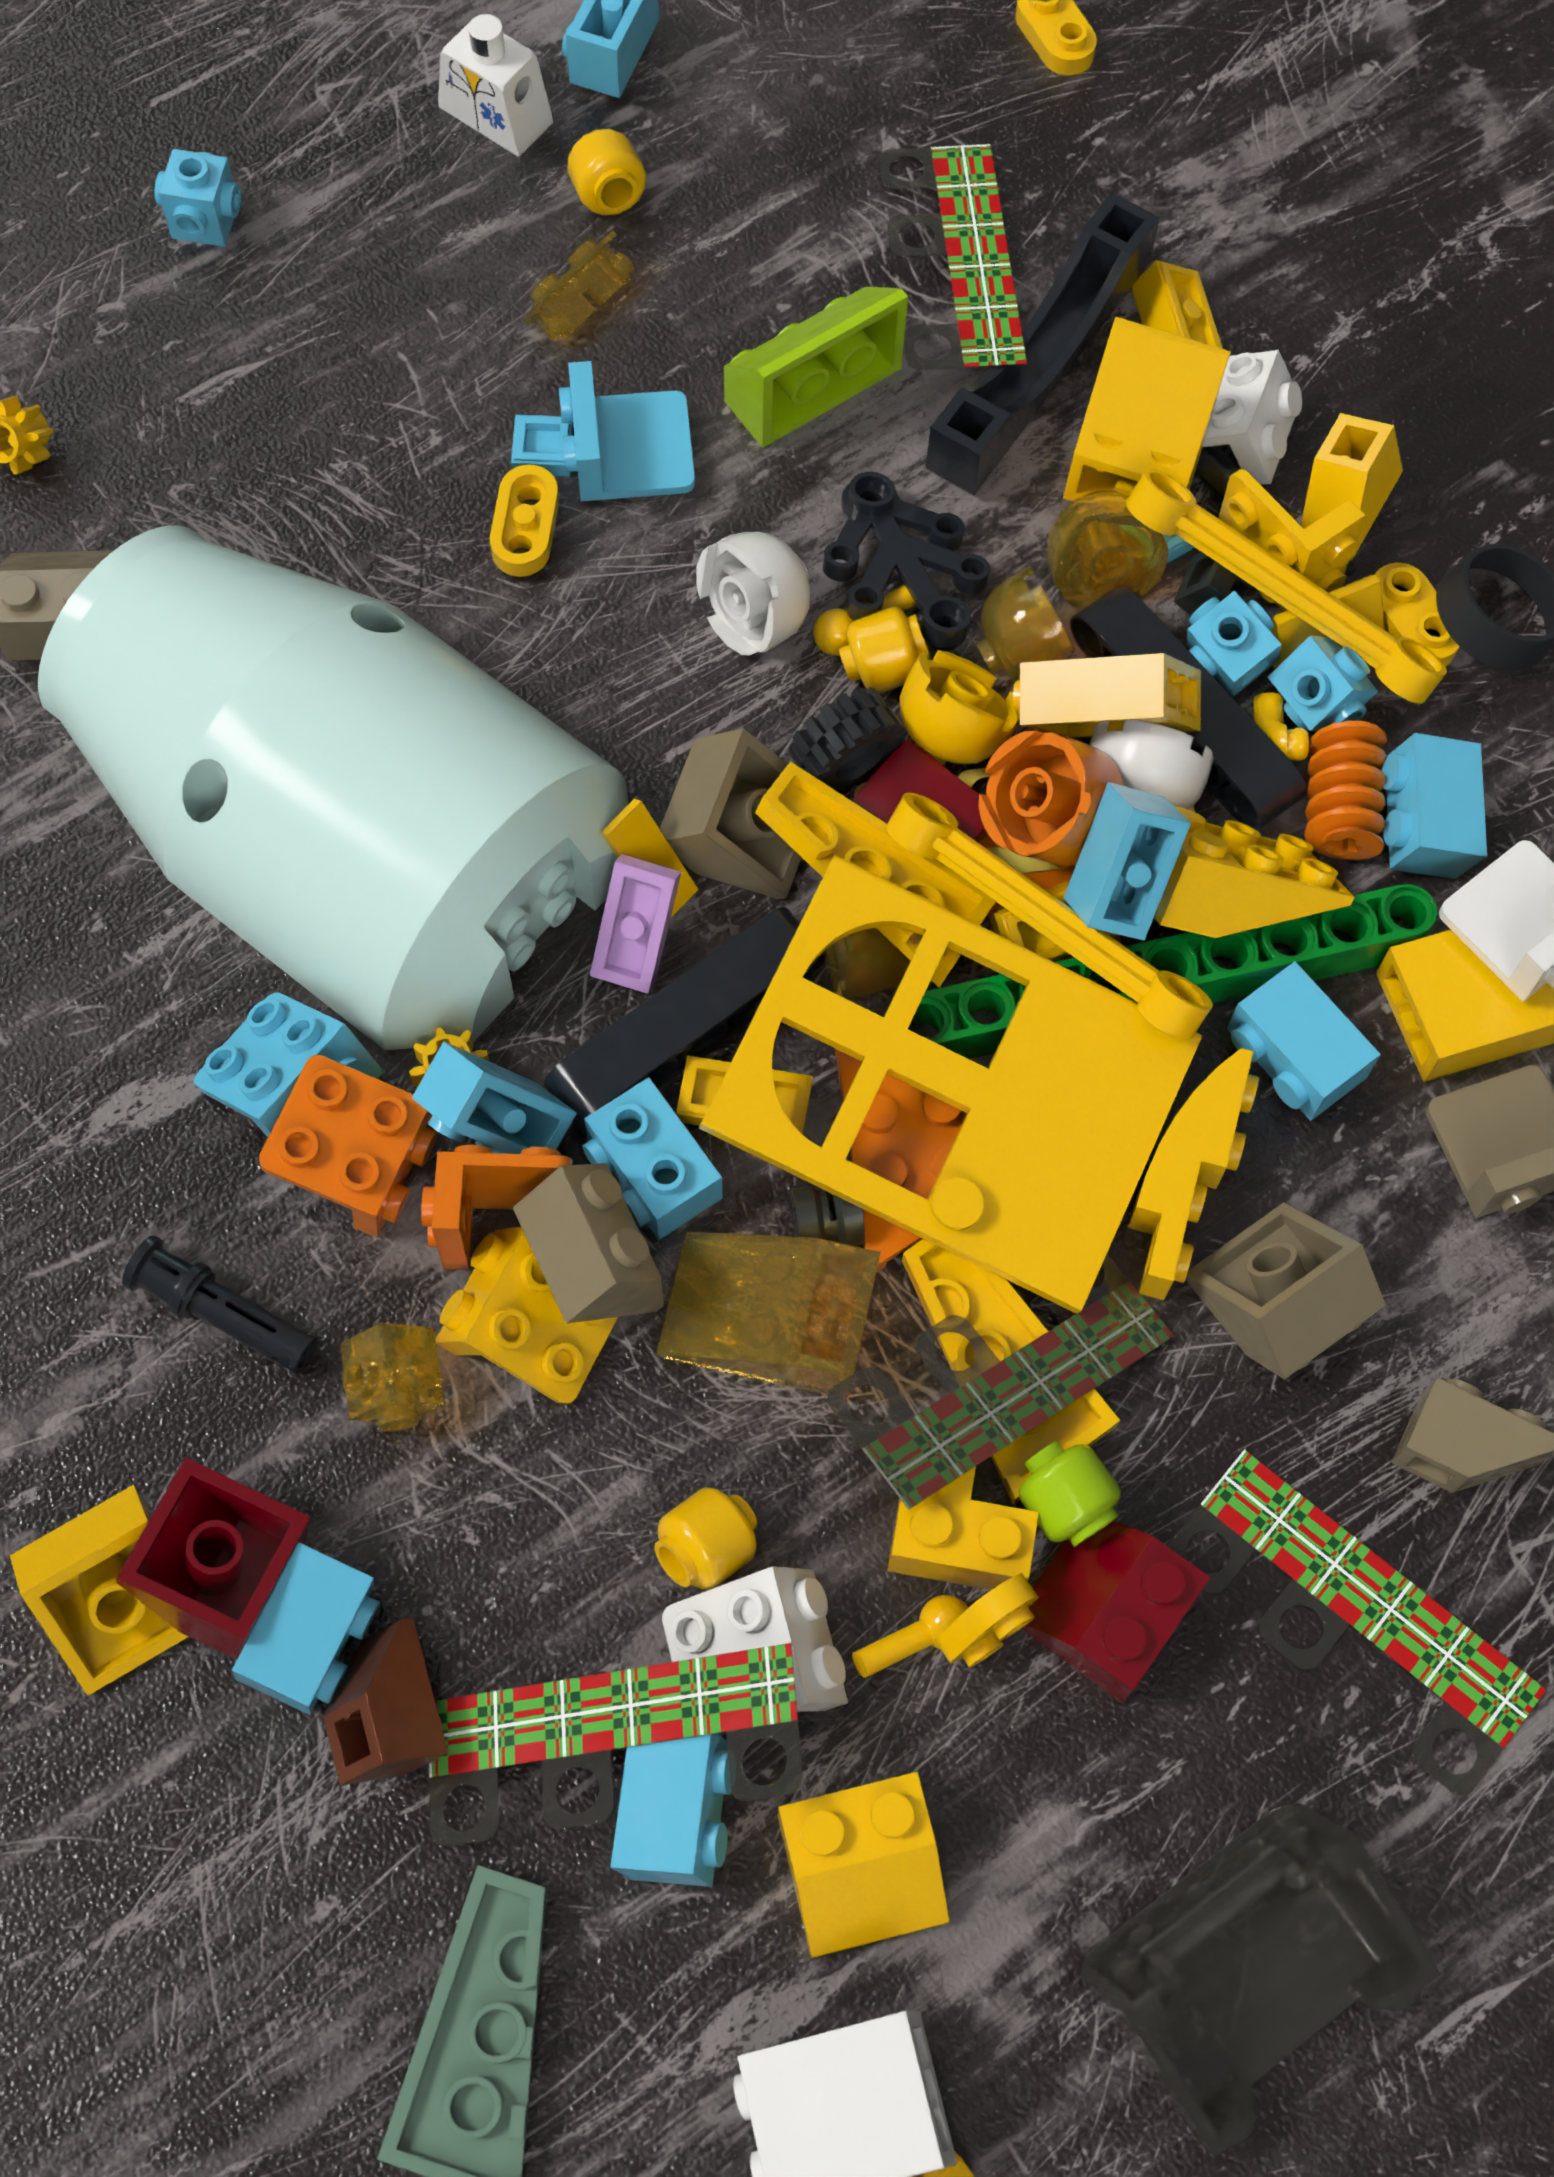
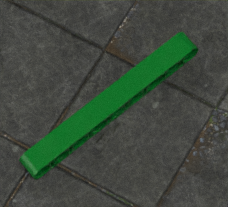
[908,884,1438,1059]

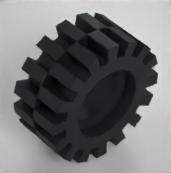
[789,687,907,795]

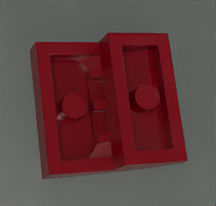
[852,739,988,843]

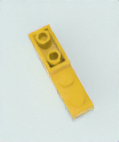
[1127,1048,1259,1300]

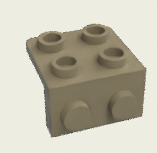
[1426,1065,1554,1219]

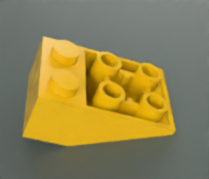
[1063,317,1231,523]
[1154,806,1354,938]

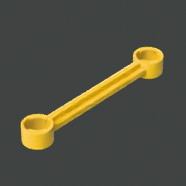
[1125,469,1447,704]
[886,793,1213,1040]

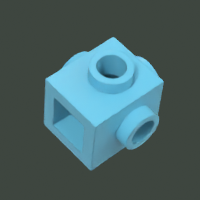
[155,149,241,247]
[1187,590,1281,698]
[1268,635,1379,731]

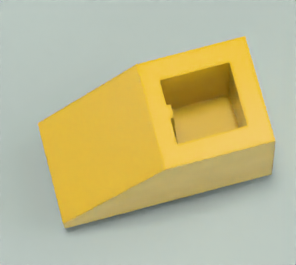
[1301,413,1403,561]

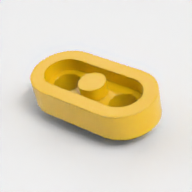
[1015,0,1097,76]
[490,465,559,577]
[1375,563,1460,667]
[935,1573,1038,1668]

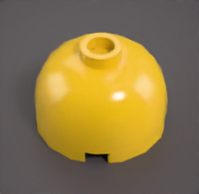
[899,650,1020,765]

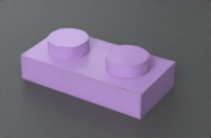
[590,854,681,994]

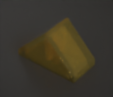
[825,928,910,999]

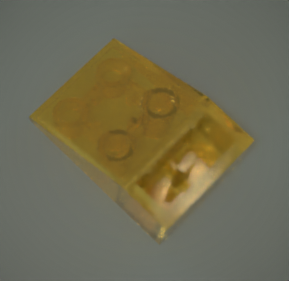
[656,1232,881,1400]

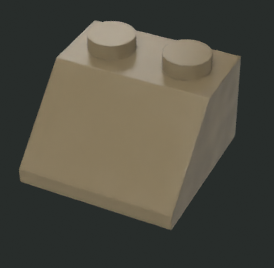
[0,550,114,661]
[660,728,801,899]
[513,1163,664,1324]
[1186,1202,1386,1380]

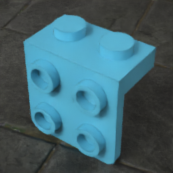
[559,361,695,501]
[194,992,384,1137]

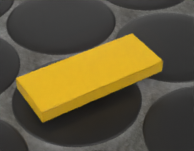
[601,799,699,918]

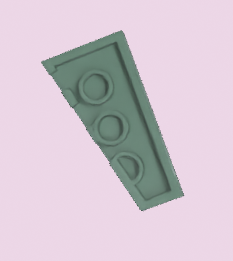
[377,1865,547,2177]

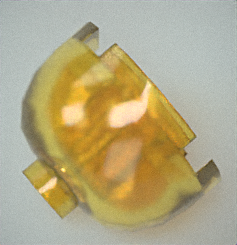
[1046,490,1169,609]
[976,565,1075,683]

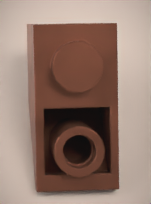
[323,1618,448,1786]

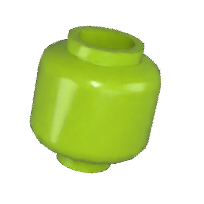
[1019,1440,1121,1547]

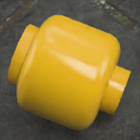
[568,129,646,216]
[839,606,931,694]
[654,1487,757,1590]

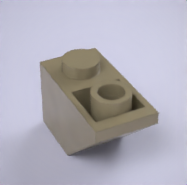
[1391,1377,1554,1493]

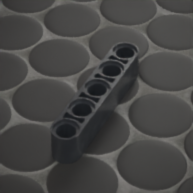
[1070,585,1306,831]
[544,907,827,1135]

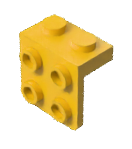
[1218,469,1365,612]
[434,1227,618,1403]

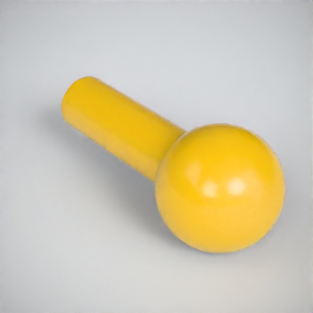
[813,584,916,656]
[852,1595,969,1678]

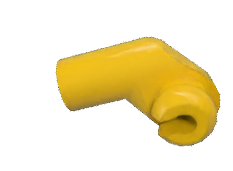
[1253,692,1309,761]

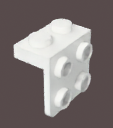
[1203,350,1302,485]
[1439,840,1554,1002]
[662,1566,848,1736]

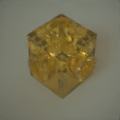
[340,1322,444,1431]

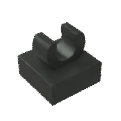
[1173,552,1252,615]

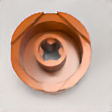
[978,731,1124,867]

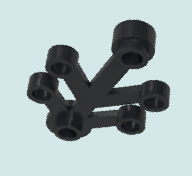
[822,472,990,651]

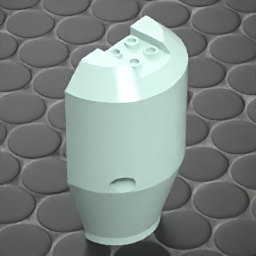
[38,525,629,1051]

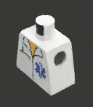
[438,14,553,157]

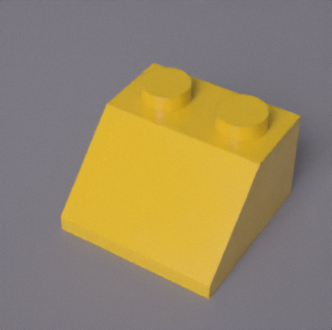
[10,1484,188,1696]
[777,1772,950,1959]

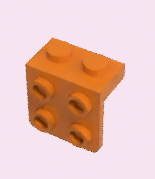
[259,1055,438,1238]
[421,1145,573,1270]

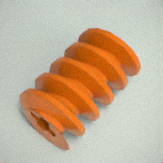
[1304,721,1387,861]

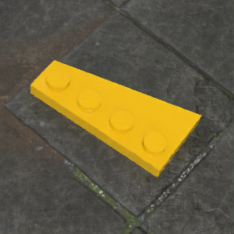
[755,761,996,988]
[902,1239,1120,1505]

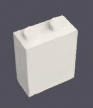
[734,2011,958,2177]

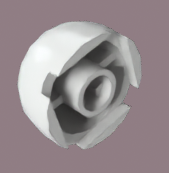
[696,532,810,656]
[1090,720,1213,810]

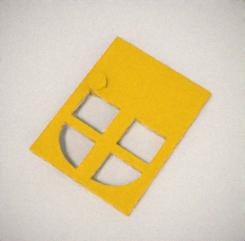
[699,854,1202,1314]

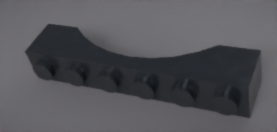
[926,192,1160,495]

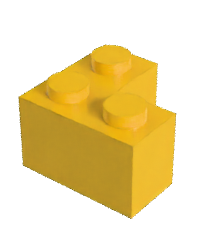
[887,1466,1039,1590]

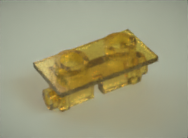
[524,230,633,341]

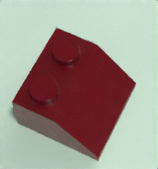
[116,1457,310,1659]
[1021,1520,1211,1703]

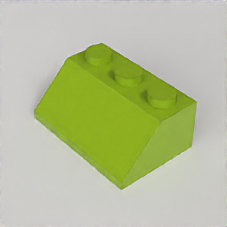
[724,287,908,448]

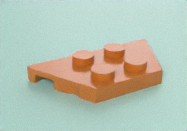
[835,1049,967,1274]

